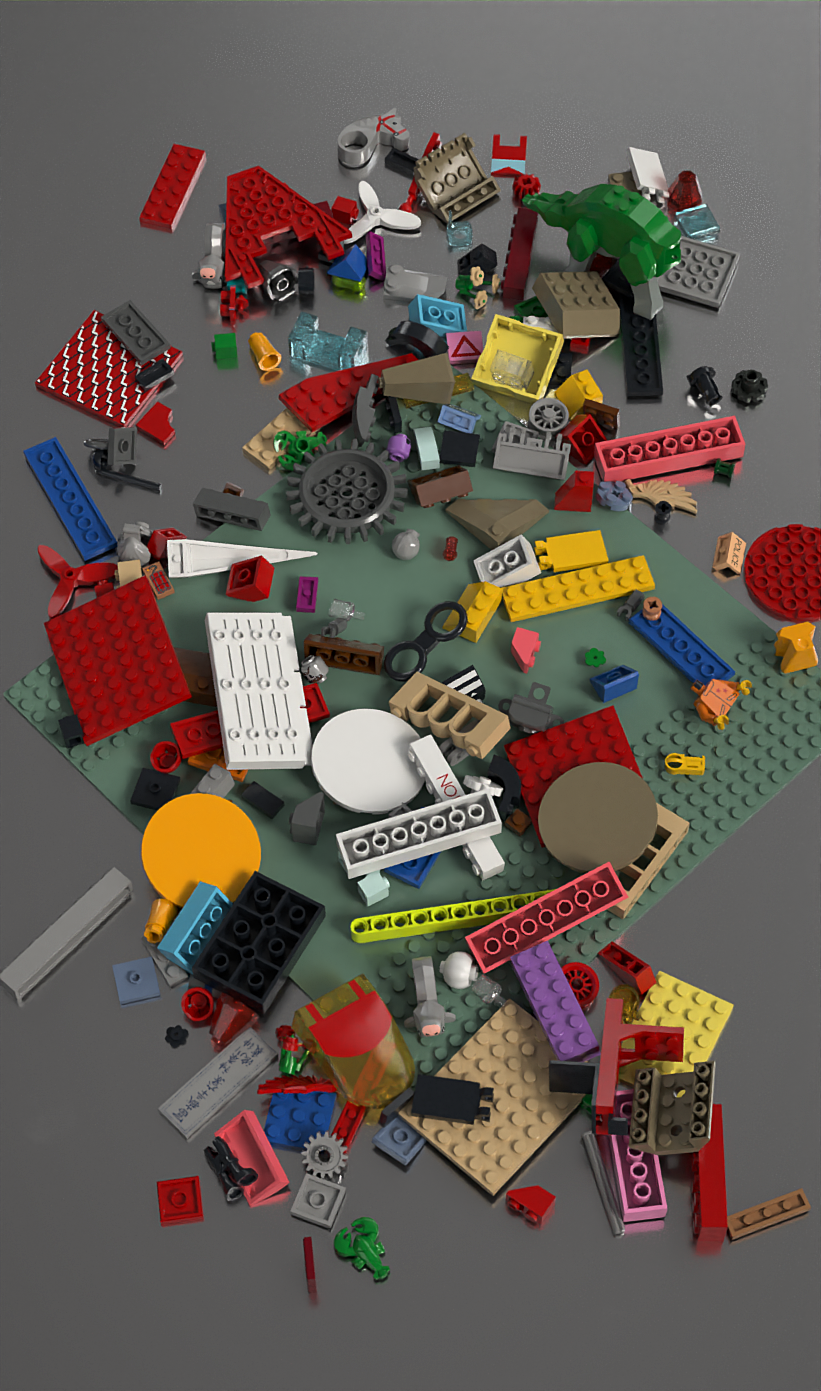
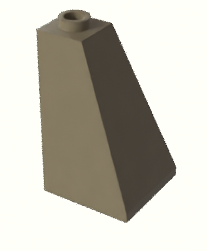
[378,353,455,404]

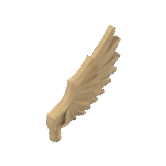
[624,479,698,514]

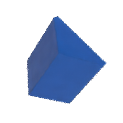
[327,244,368,282]
[590,665,639,703]

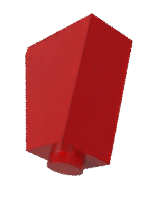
[554,471,594,512]

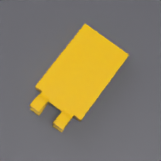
[534,530,609,572]

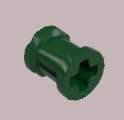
[714,458,736,478]

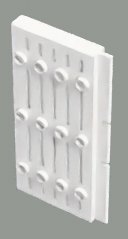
[205,613,313,770]

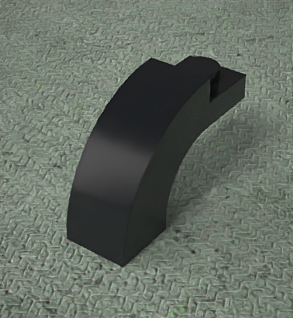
[488,755,521,821]

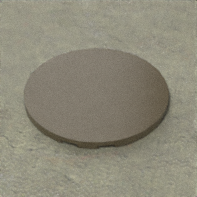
[538,762,658,873]

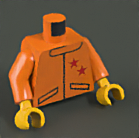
[690,679,752,730]

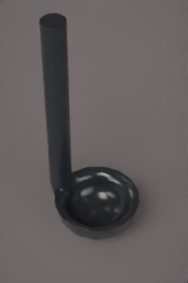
[92,449,162,491]

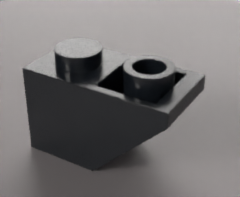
[457,244,498,275]

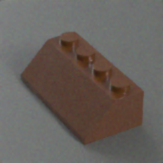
[304,634,384,675]

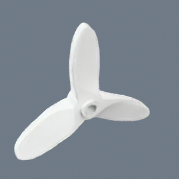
[343,181,421,244]

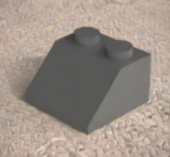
[289,792,325,846]

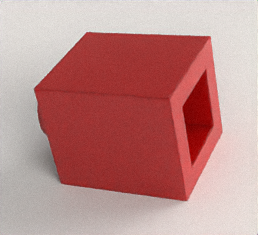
[331,196,359,225]

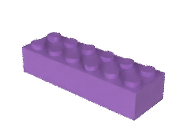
[510,941,601,1062]

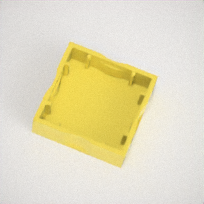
[471,314,564,404]

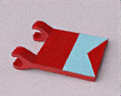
[491,134,527,176]

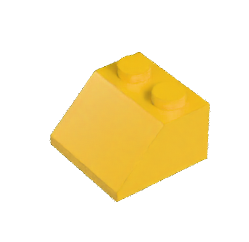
[554,369,603,420]

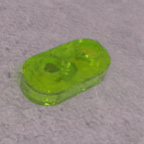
[332,275,366,291]

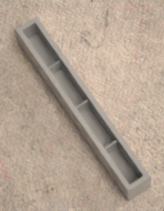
[0,867,133,999]

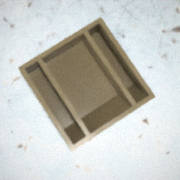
[532,271,620,339]

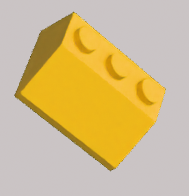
[443,581,502,643]

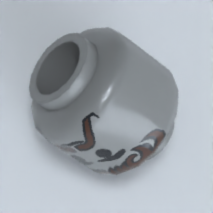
[300,655,329,684]

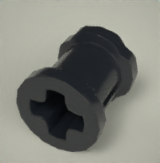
[654,501,672,525]

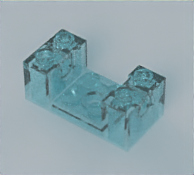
[288,311,368,371]

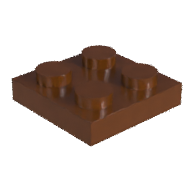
[583,398,620,430]

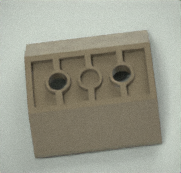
[629,1061,716,1156]

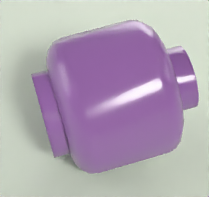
[386,434,412,462]

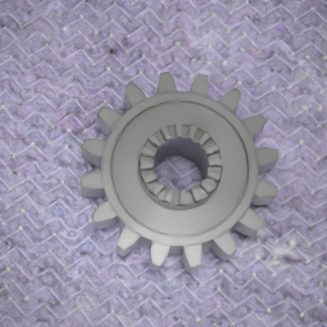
[301,1130,348,1179]

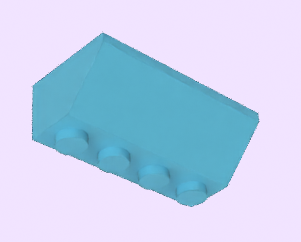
[157,881,233,974]

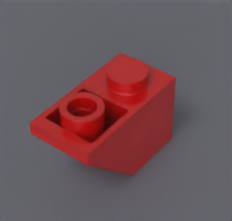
[505,1185,556,1224]

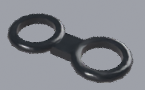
[384,601,468,682]

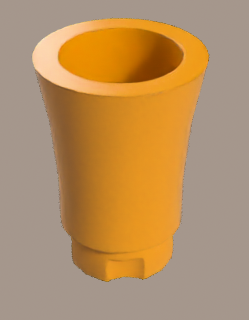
[248,332,281,371]
[144,899,178,944]

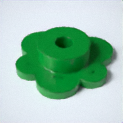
[585,648,606,668]

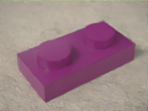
[296,576,319,613]

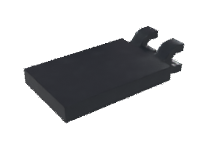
[411,1074,494,1125]

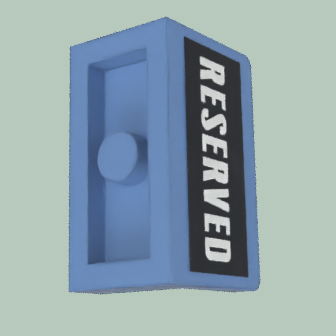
[438,404,481,433]

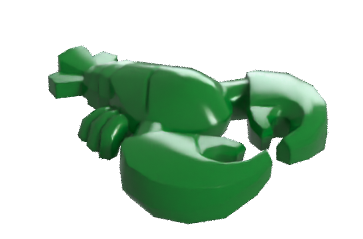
[273,430,327,471]
[333,1217,390,1280]

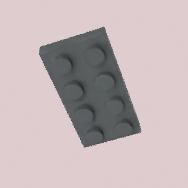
[101,300,171,365]

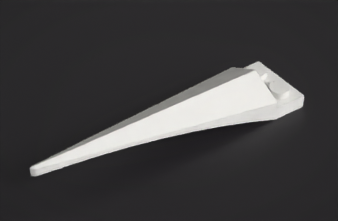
[167,539,318,578]

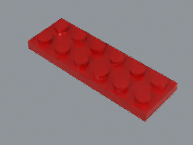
[139,144,206,229]

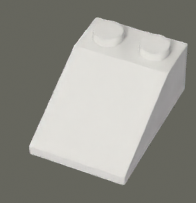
[473,534,541,588]

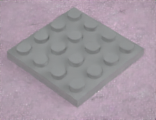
[657,236,740,308]

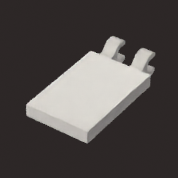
[626,147,669,203]

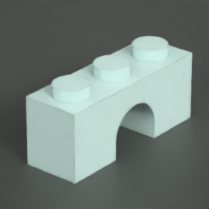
[338,851,390,906]

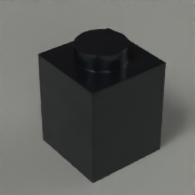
[58,714,84,749]

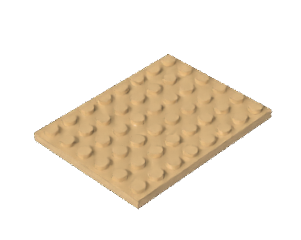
[398,998,590,1196]

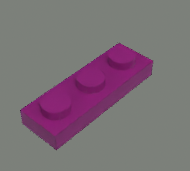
[366,231,386,281]

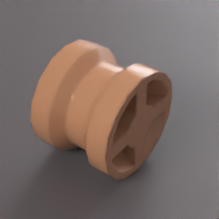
[642,597,662,621]

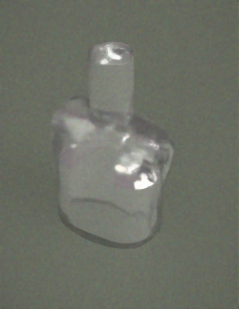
[328,599,365,622]
[470,974,508,1008]

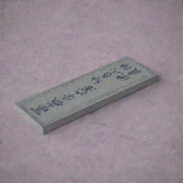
[158,1026,278,1139]

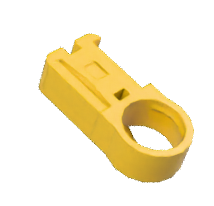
[664,753,705,775]

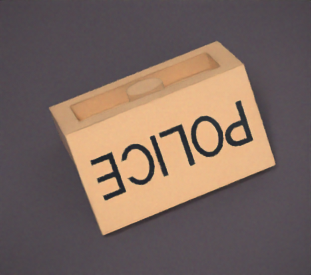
[712,532,746,574]

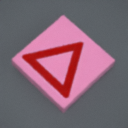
[446,331,483,365]

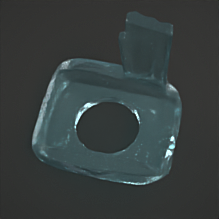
[446,211,473,246]

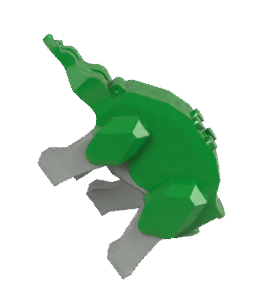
[522,184,681,320]

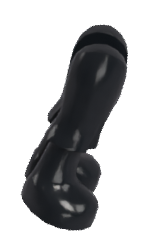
[203,1136,258,1201]

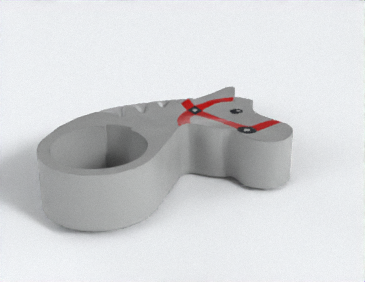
[337,108,410,165]

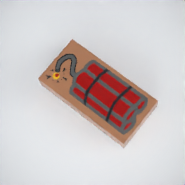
[142,562,175,600]

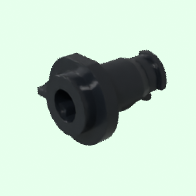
[686,366,723,406]

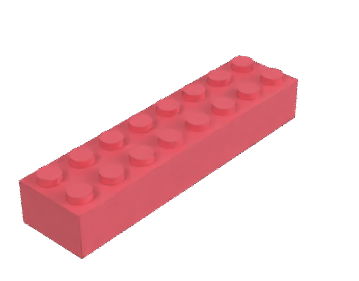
[594,416,746,482]
[464,862,629,974]

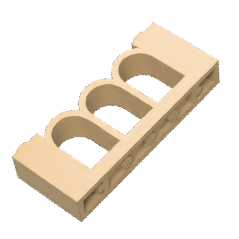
[389,672,511,759]
[607,803,690,919]

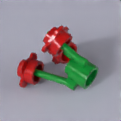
[275,1025,322,1075]

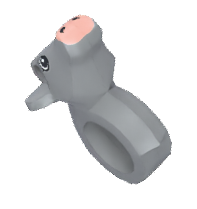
[192,223,226,289]
[404,956,456,1037]

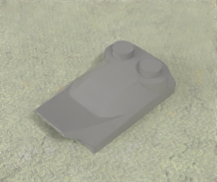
[383,264,447,302]

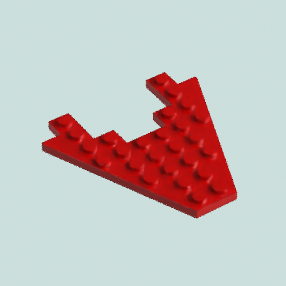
[225,166,352,289]

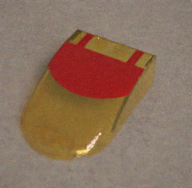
[292,974,415,1109]

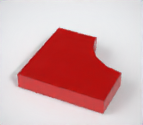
[135,402,175,445]

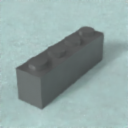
[193,488,271,531]

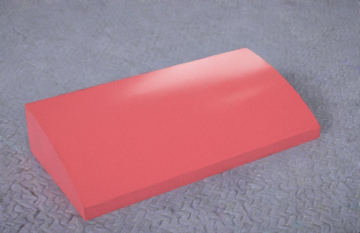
[214,1110,290,1206]

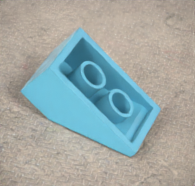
[408,294,467,337]

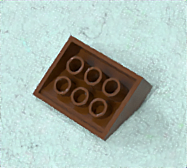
[174,647,217,707]

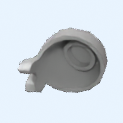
[392,528,420,560]

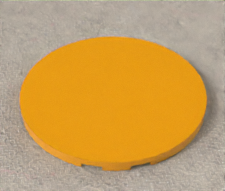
[141,793,261,908]

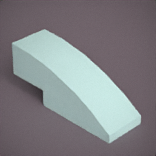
[413,427,440,470]

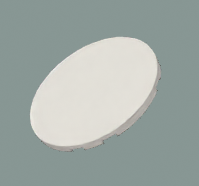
[311,709,425,815]

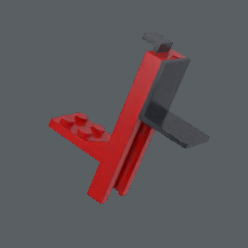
[549,998,684,1136]

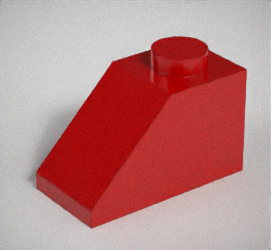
[147,528,187,559]

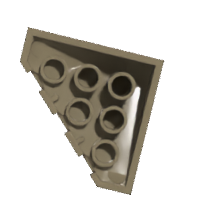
[445,499,549,550]

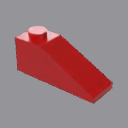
[598,941,656,995]

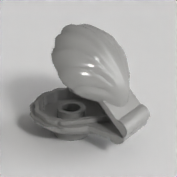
[116,522,153,567]

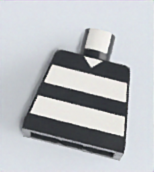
[442,665,486,704]

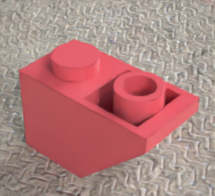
[511,627,541,674]

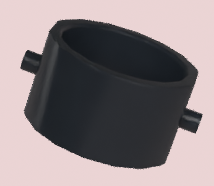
[298,266,314,296]

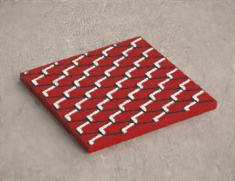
[35,310,183,427]

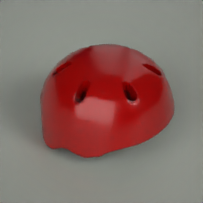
[150,741,182,774]
[181,987,214,1021]

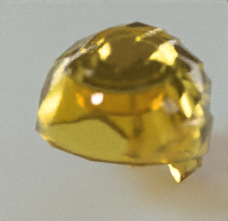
[609,984,640,1024]

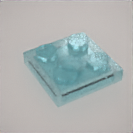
[675,204,720,240]

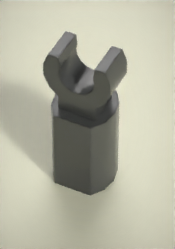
[617,589,645,621]
[321,617,347,638]

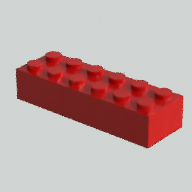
[691,1104,728,1242]

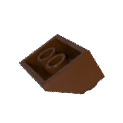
[407,465,473,508]

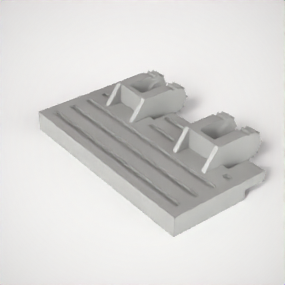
[493,426,571,481]

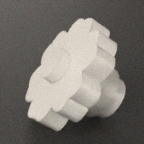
[463,775,503,797]

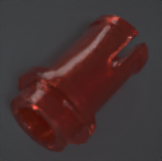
[443,536,458,561]

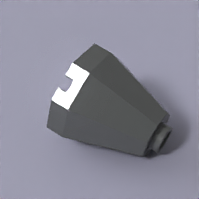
[258,260,298,301]

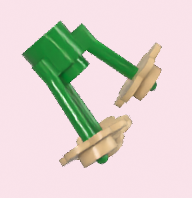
[455,266,501,309]

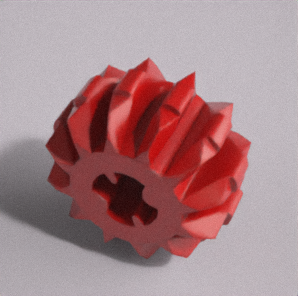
[512,172,541,200]

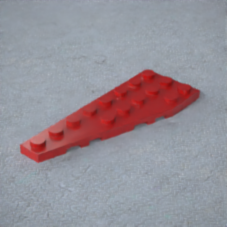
[278,353,418,433]

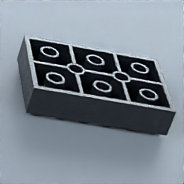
[192,871,326,1014]

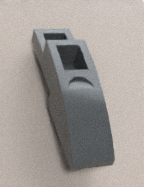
[352,374,379,447]

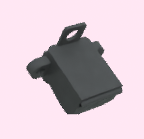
[498,682,564,734]

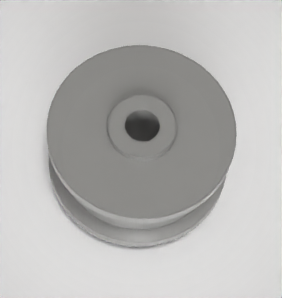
[528,398,569,441]

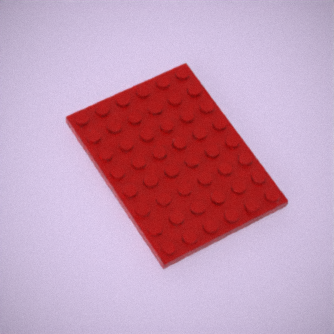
[44,575,192,746]

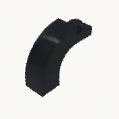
[385,321,449,358]

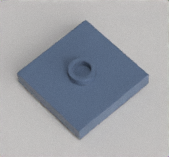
[112,956,160,1005]
[372,1116,427,1166]

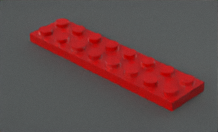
[170,683,330,759]

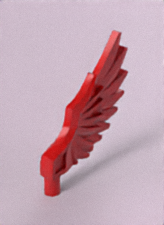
[257,1075,344,1094]

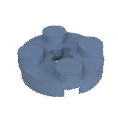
[596,481,633,511]

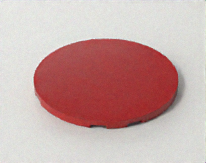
[744,524,821,621]

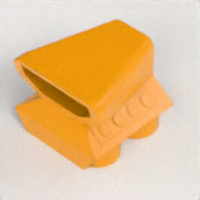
[774,622,818,674]

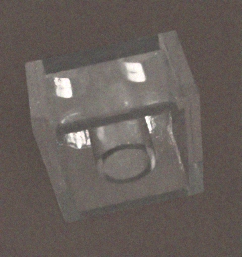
[490,349,534,391]

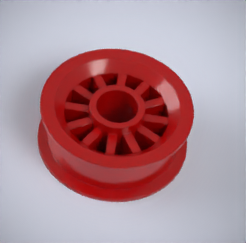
[561,962,599,1009]

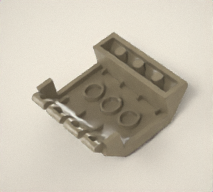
[414,133,501,223]

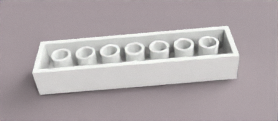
[336,788,502,879]

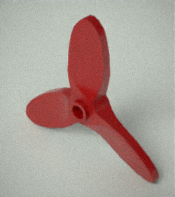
[38,545,118,619]

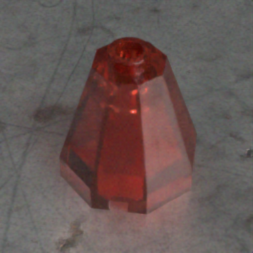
[667,170,702,213]
[209,992,259,1046]

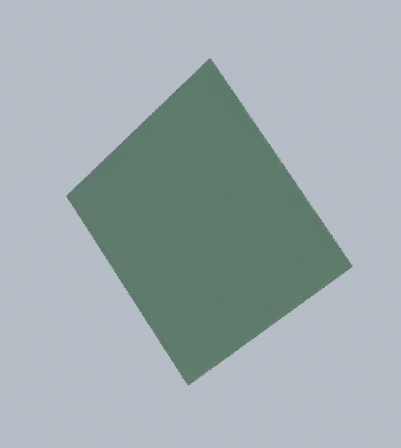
[4,364,821,1092]

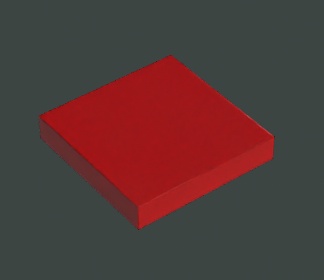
[157,1176,204,1225]

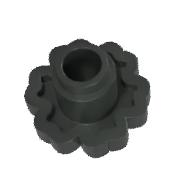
[731,369,768,402]

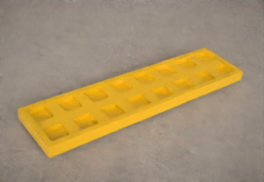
[502,555,655,622]

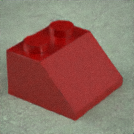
[555,413,608,465]
[226,555,275,602]

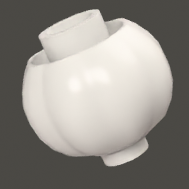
[440,951,479,989]

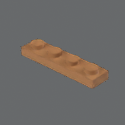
[727,1188,811,1240]

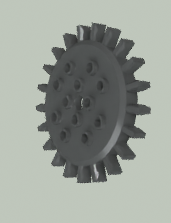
[286,439,408,544]

